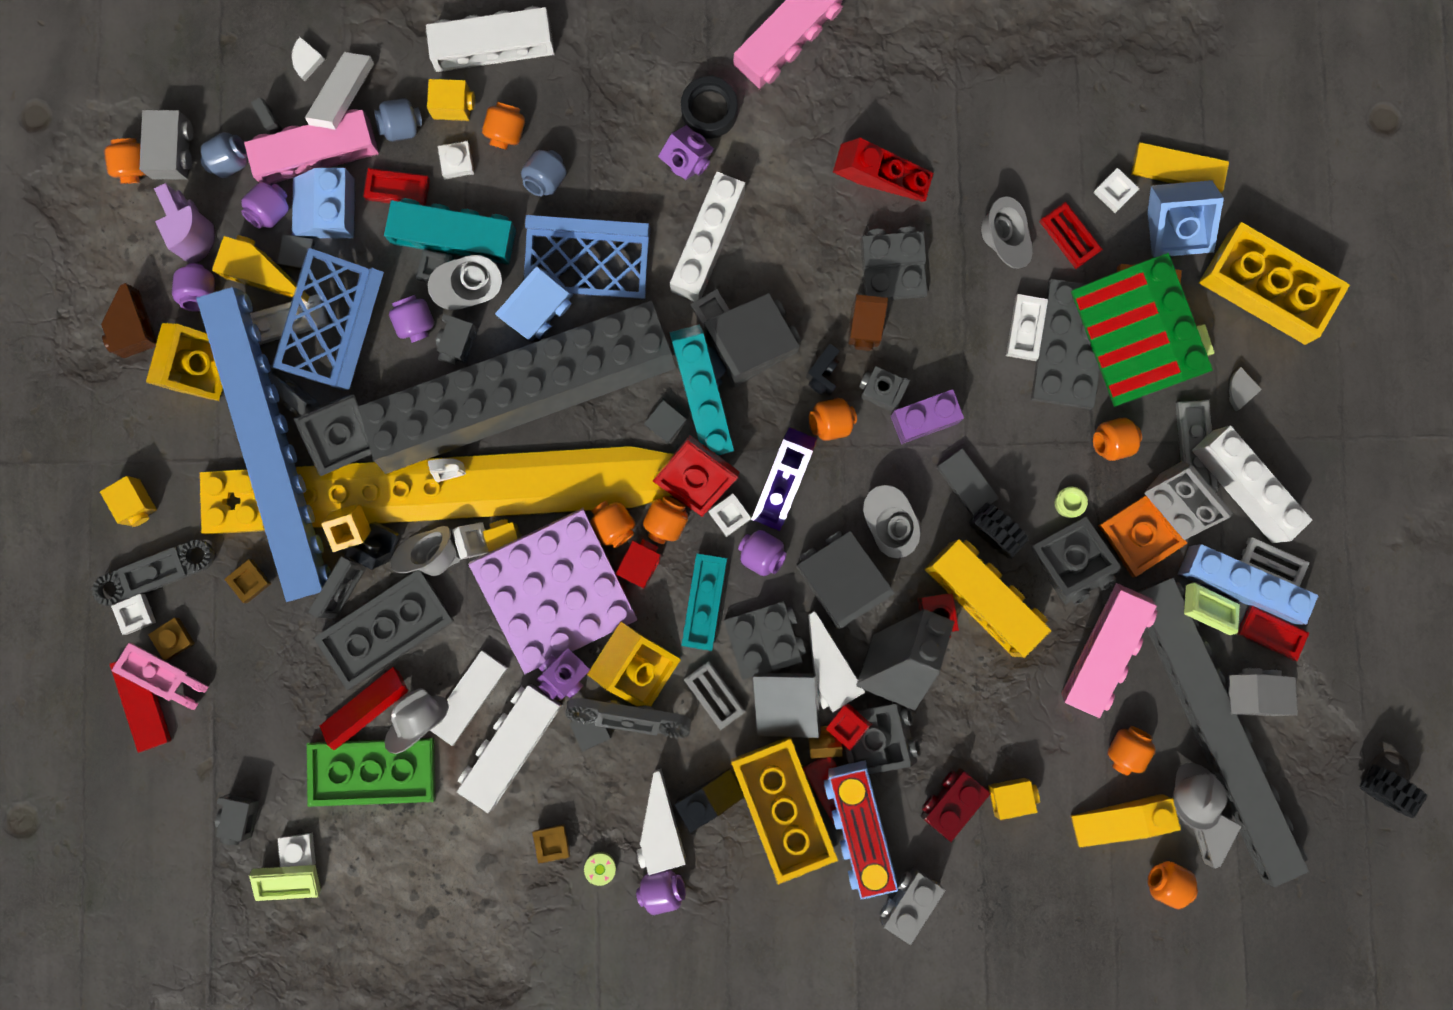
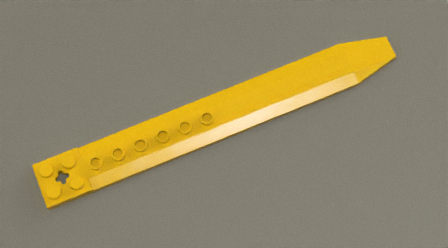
[200,446,673,535]

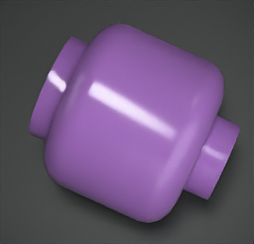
[241,182,288,228]
[172,263,215,311]
[389,295,434,343]
[738,530,787,576]
[636,869,686,915]

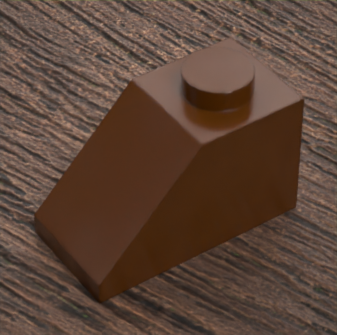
[101,283,157,358]
[848,294,888,351]

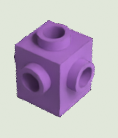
[658,125,714,180]
[536,648,590,701]

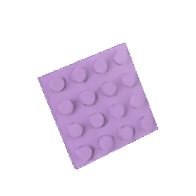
[468,508,637,674]

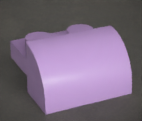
[154,183,215,264]

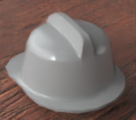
[981,196,1033,269]
[428,255,502,310]
[863,485,921,558]
[391,526,460,576]
[385,688,449,754]
[1174,763,1227,831]

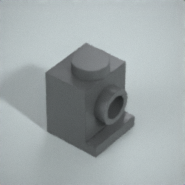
[436,314,478,365]
[859,366,910,412]
[215,794,260,845]

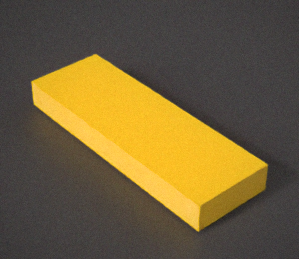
[1131,143,1229,193]

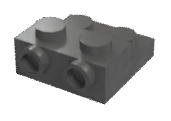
[860,227,927,300]
[1032,517,1121,605]
[724,602,806,680]
[844,702,921,774]

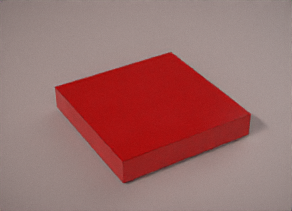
[653,435,740,517]

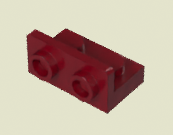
[920,768,991,842]

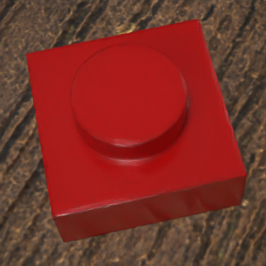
[826,704,872,750]

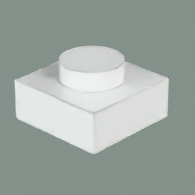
[438,141,474,179]
[1093,168,1139,213]
[708,494,752,537]
[452,522,489,560]
[111,594,156,635]
[278,833,316,867]

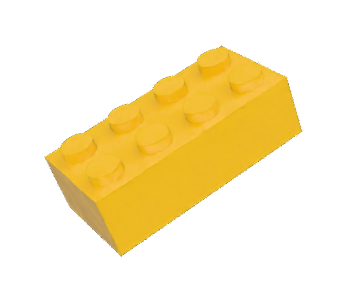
[1199,222,1350,345]
[924,539,1051,658]
[731,737,838,884]

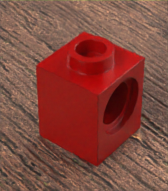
[616,539,662,589]
[918,593,959,638]

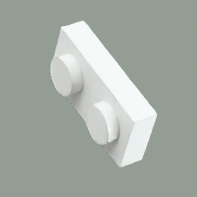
[1006,294,1048,361]

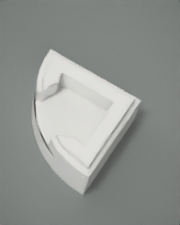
[292,37,325,82]
[428,459,466,482]

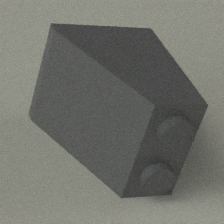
[704,293,801,387]
[796,530,895,629]
[856,609,954,710]

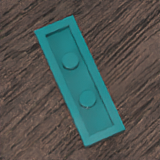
[681,553,727,651]

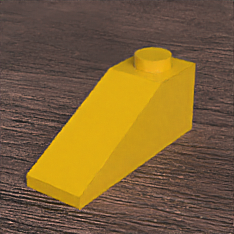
[212,235,310,302]
[1071,794,1181,847]

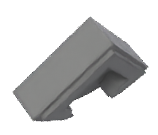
[1229,367,1262,411]

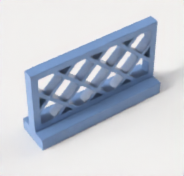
[524,215,651,299]
[272,248,384,390]

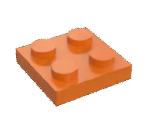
[1098,495,1188,577]

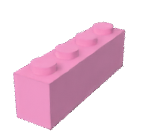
[734,0,843,89]
[244,109,379,184]
[1061,583,1157,718]

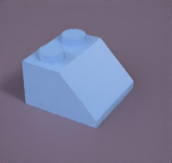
[292,168,355,239]
[1147,180,1224,258]
[495,266,573,341]

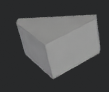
[1193,815,1241,868]

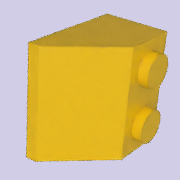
[146,323,223,401]
[587,622,681,707]

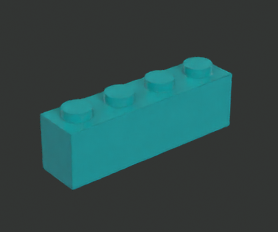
[384,198,516,264]
[669,324,734,455]

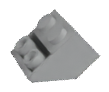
[1144,461,1233,540]

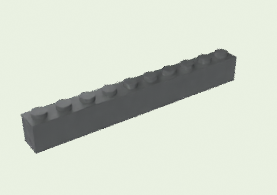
[1135,578,1309,887]

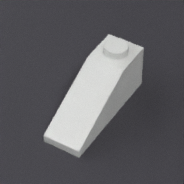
[808,611,865,712]
[637,768,687,875]

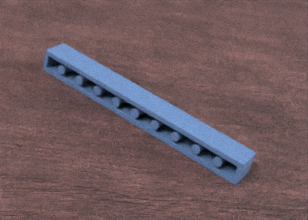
[196,287,331,602]

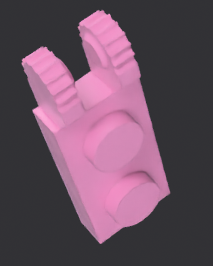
[111,643,209,710]

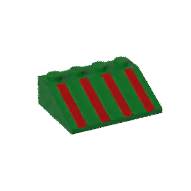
[1071,253,1213,407]

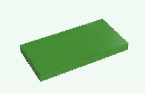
[307,738,435,807]

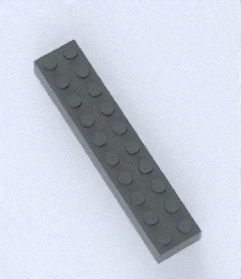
[358,300,676,474]

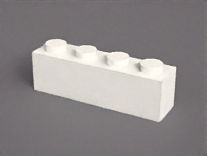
[426,6,554,72]
[670,172,745,301]
[1192,425,1312,543]
[457,684,563,813]

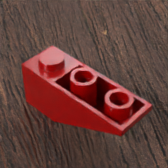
[833,138,933,202]

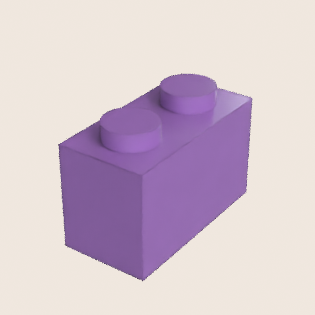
[891,389,964,444]

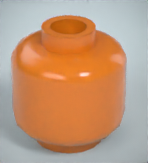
[482,102,525,150]
[104,138,146,184]
[809,398,857,441]
[1093,418,1142,461]
[643,496,689,544]
[590,500,635,548]
[1108,726,1156,776]
[1147,861,1198,909]

